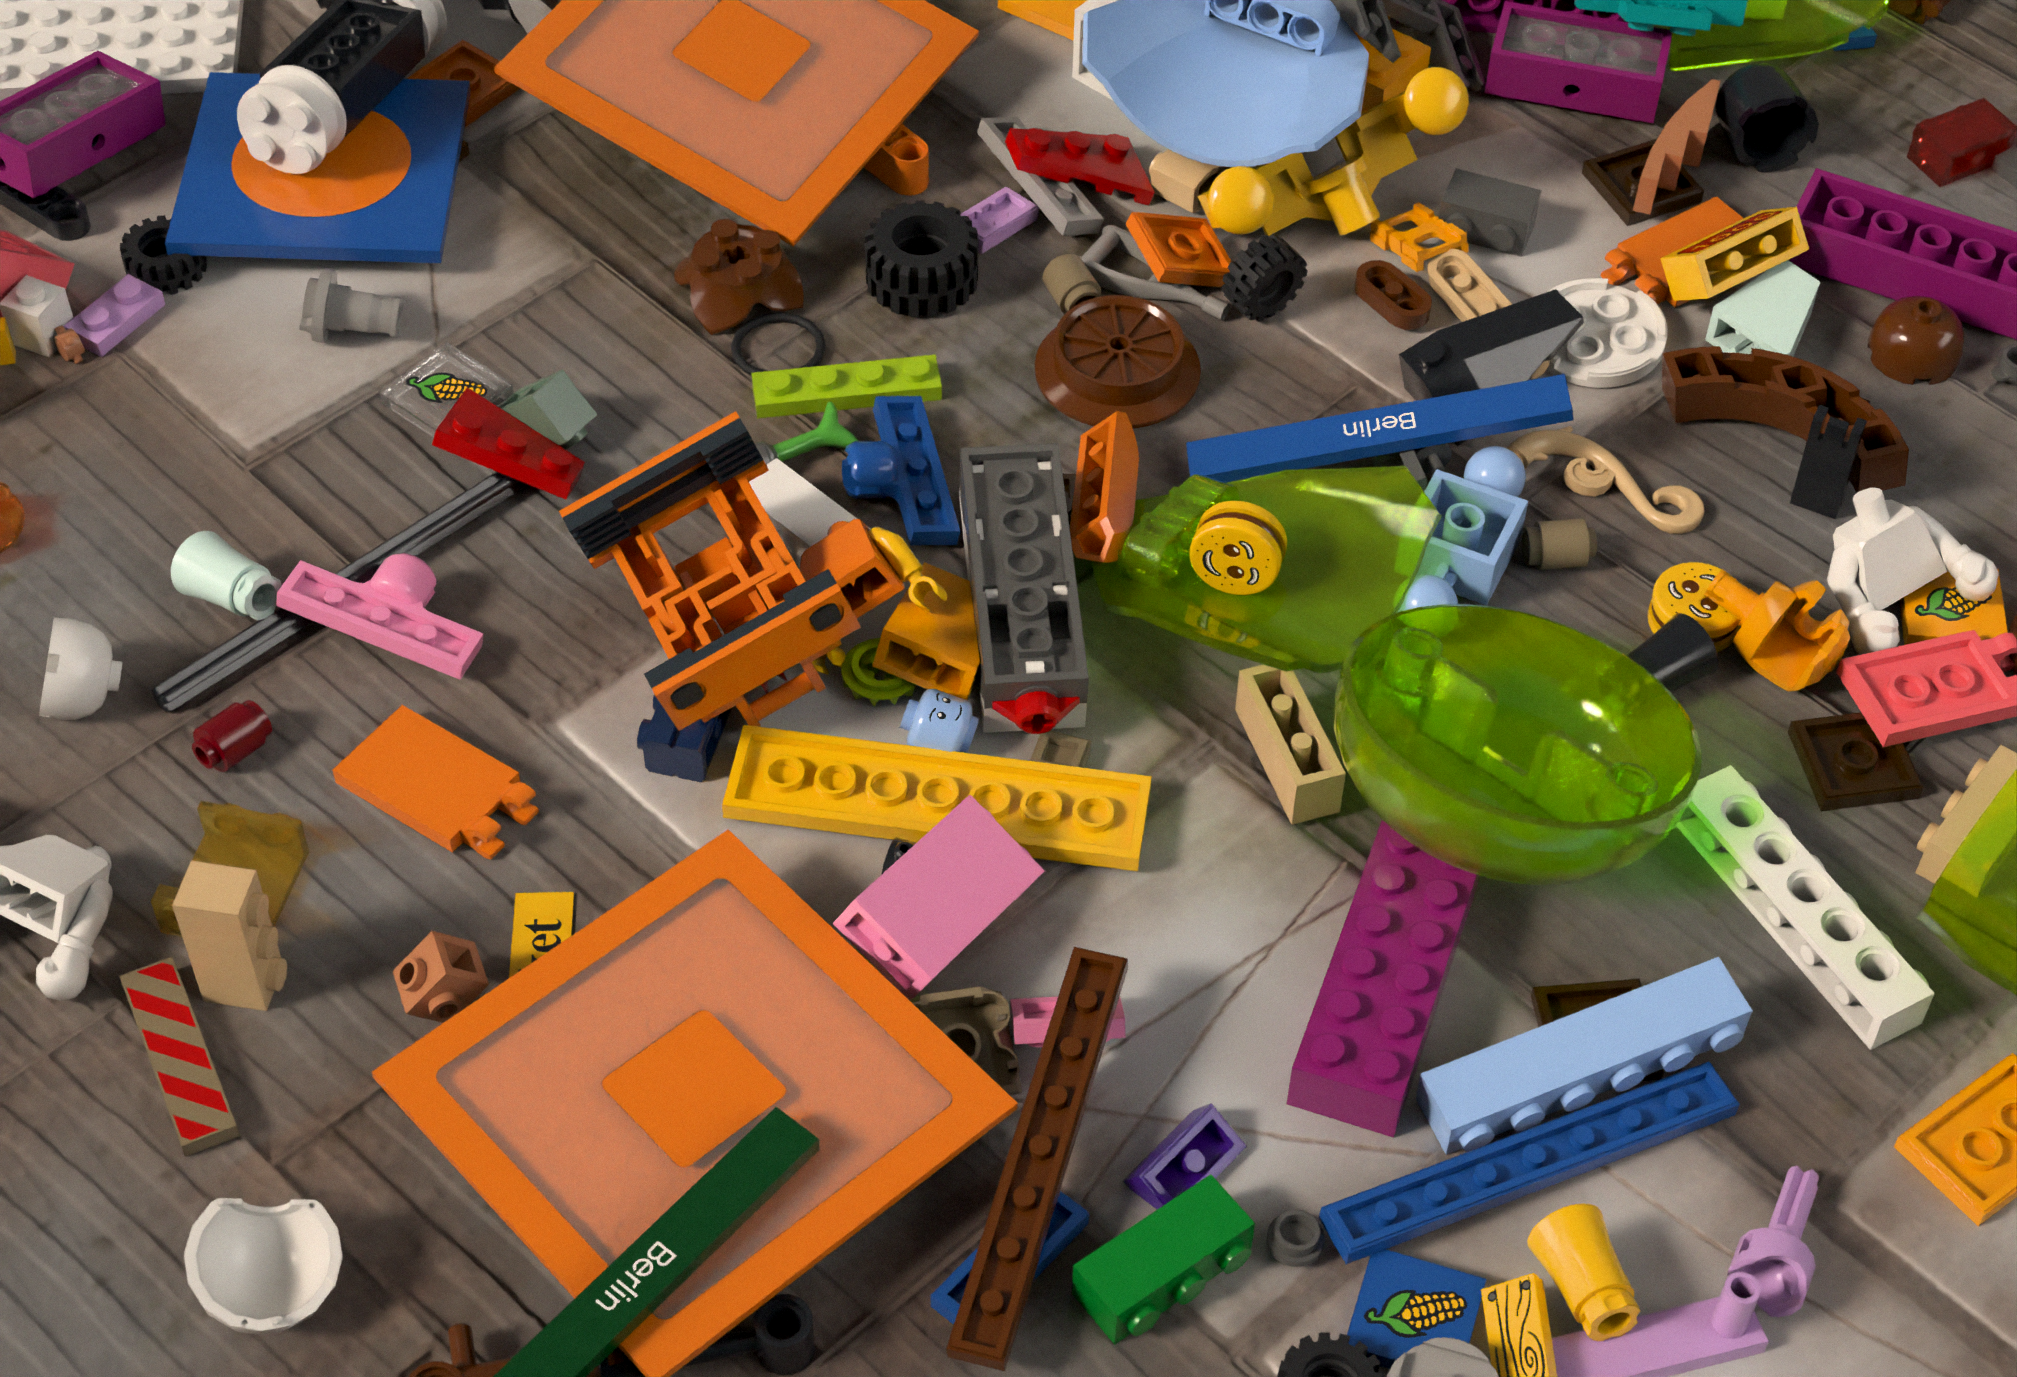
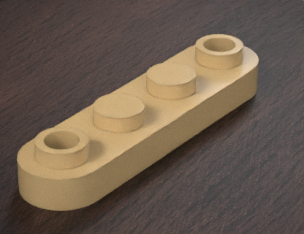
[1427,249,1549,380]

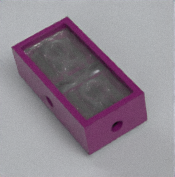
[1485,1,1673,123]
[0,51,166,198]

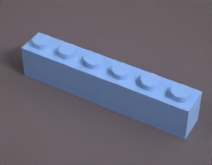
[1416,957,1752,1155]

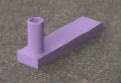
[1552,1272,1769,1377]

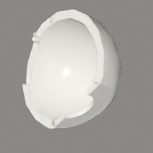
[184,1198,343,1334]

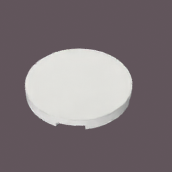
[1547,278,1668,388]

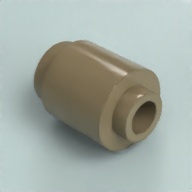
[1042,254,1101,314]
[1522,518,1597,570]

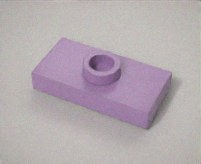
[960,187,1039,254]

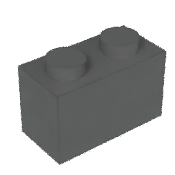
[1439,168,1541,257]

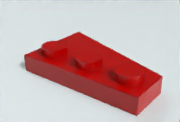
[1005,128,1155,206]
[432,387,585,500]

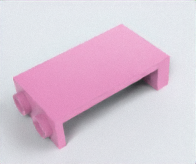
[833,795,1045,1000]

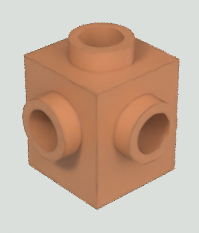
[392,931,489,1023]

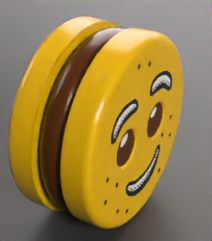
[1189,501,1287,595]
[1648,562,1741,652]

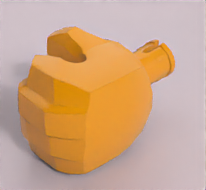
[1704,569,1851,692]

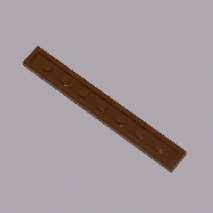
[946,947,1128,1371]

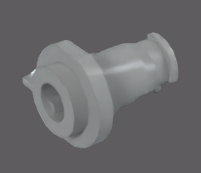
[300,268,403,343]

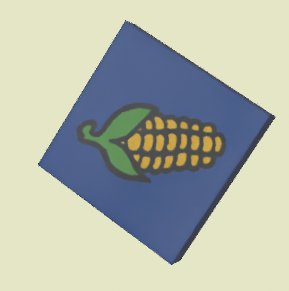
[1347,1249,1487,1369]

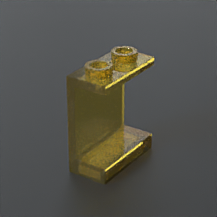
[151,801,309,937]

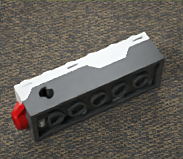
[959,443,1089,734]

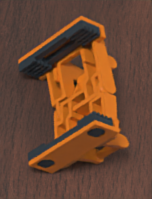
[559,411,861,731]

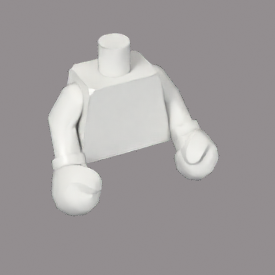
[1827,488,1999,655]
[0,835,113,1001]

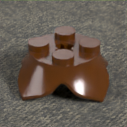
[674,219,804,335]

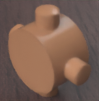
[53,325,85,364]

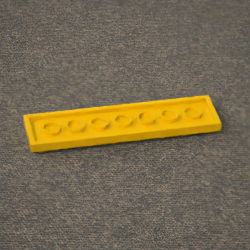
[722,725,1152,871]

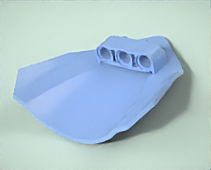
[1082,0,1369,167]

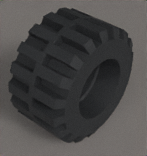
[865,201,978,318]

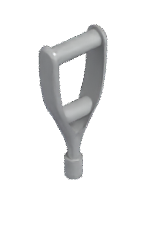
[1080,225,1230,321]

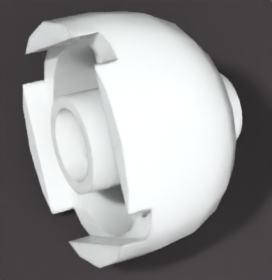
[39,617,122,720]

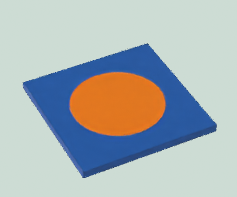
[165,72,471,264]

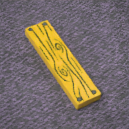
[1481,1273,1557,1377]

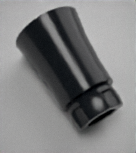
[1599,613,1719,716]

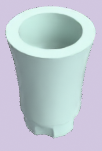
[171,531,282,620]

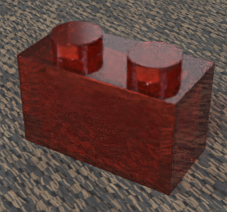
[1907,98,2017,187]

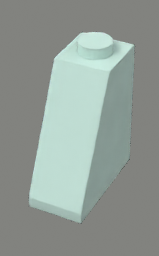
[1705,260,1820,356]

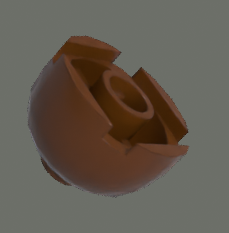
[1867,296,1964,385]

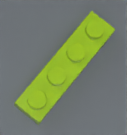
[751,354,942,419]

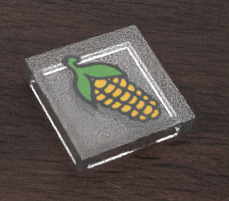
[379,342,514,438]

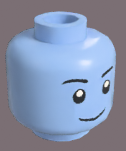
[899,689,979,753]

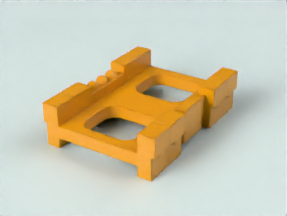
[1370,202,1469,272]

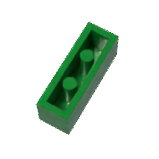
[1072,1174,1255,1345]

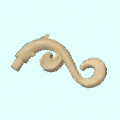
[1507,426,1705,534]

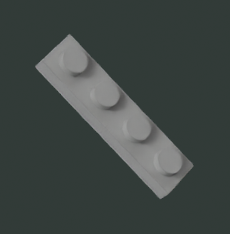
[977,117,1104,236]

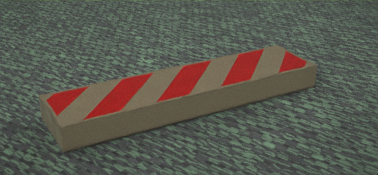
[119,956,240,1157]

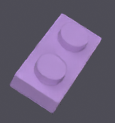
[64,274,165,357]

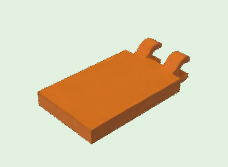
[1601,196,1744,308]
[332,705,539,860]

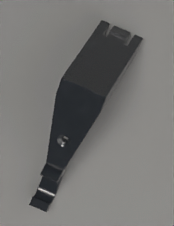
[1790,398,1871,519]

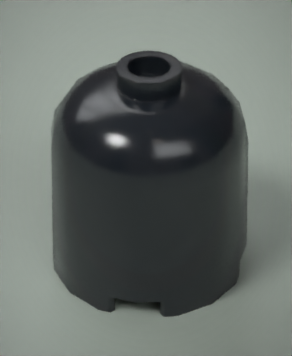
[1715,63,1819,172]

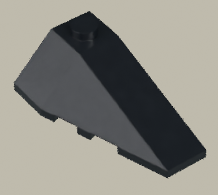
[1399,289,1584,446]

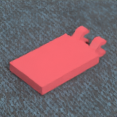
[1836,630,2017,747]

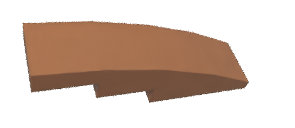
[1633,79,1721,215]

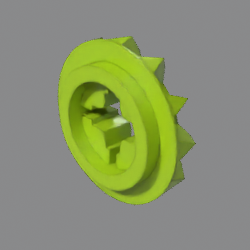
[841,638,916,706]

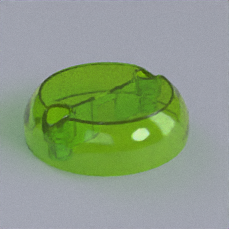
[1332,604,1702,885]

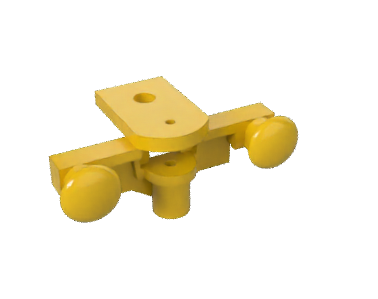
[1198,67,1469,236]

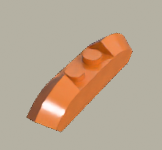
[1070,411,1139,563]

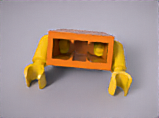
[800,519,947,675]

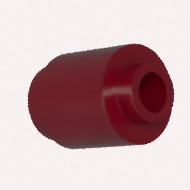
[192,700,272,772]

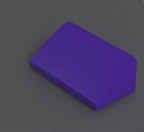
[1123,1103,1247,1210]

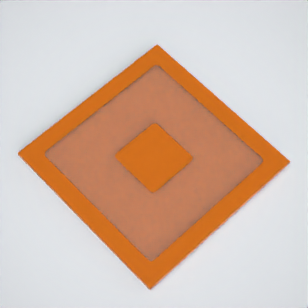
[494,0,979,247]
[372,830,1018,1377]

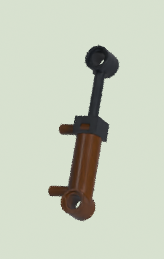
[409,1294,815,1377]

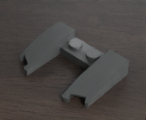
[1330,0,1486,91]

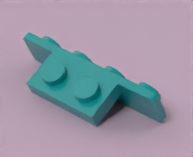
[1574,0,1748,36]

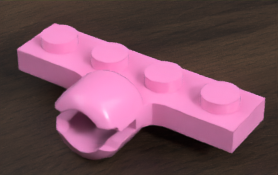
[276,553,484,680]

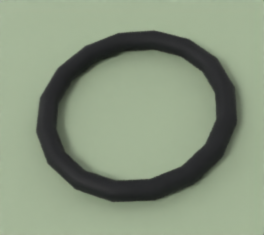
[731,312,826,375]

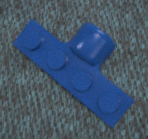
[842,396,960,546]

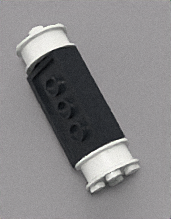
[237,0,447,174]

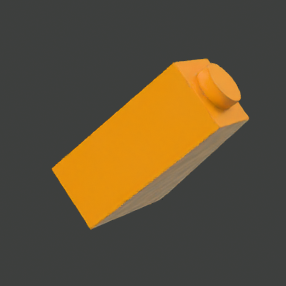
[872,562,980,701]

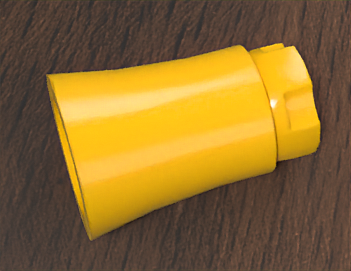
[1527,1203,1640,1342]

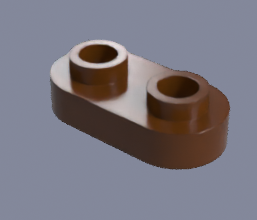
[1355,260,1432,330]

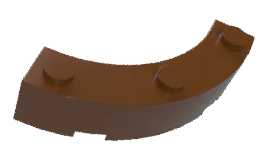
[1662,346,1909,493]

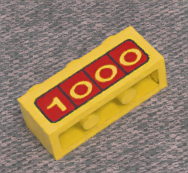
[1660,207,1809,301]

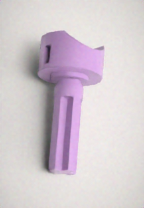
[1727,1166,1819,1317]

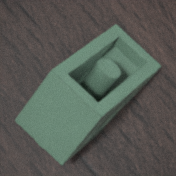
[499,369,597,449]

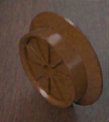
[1035,295,1201,429]

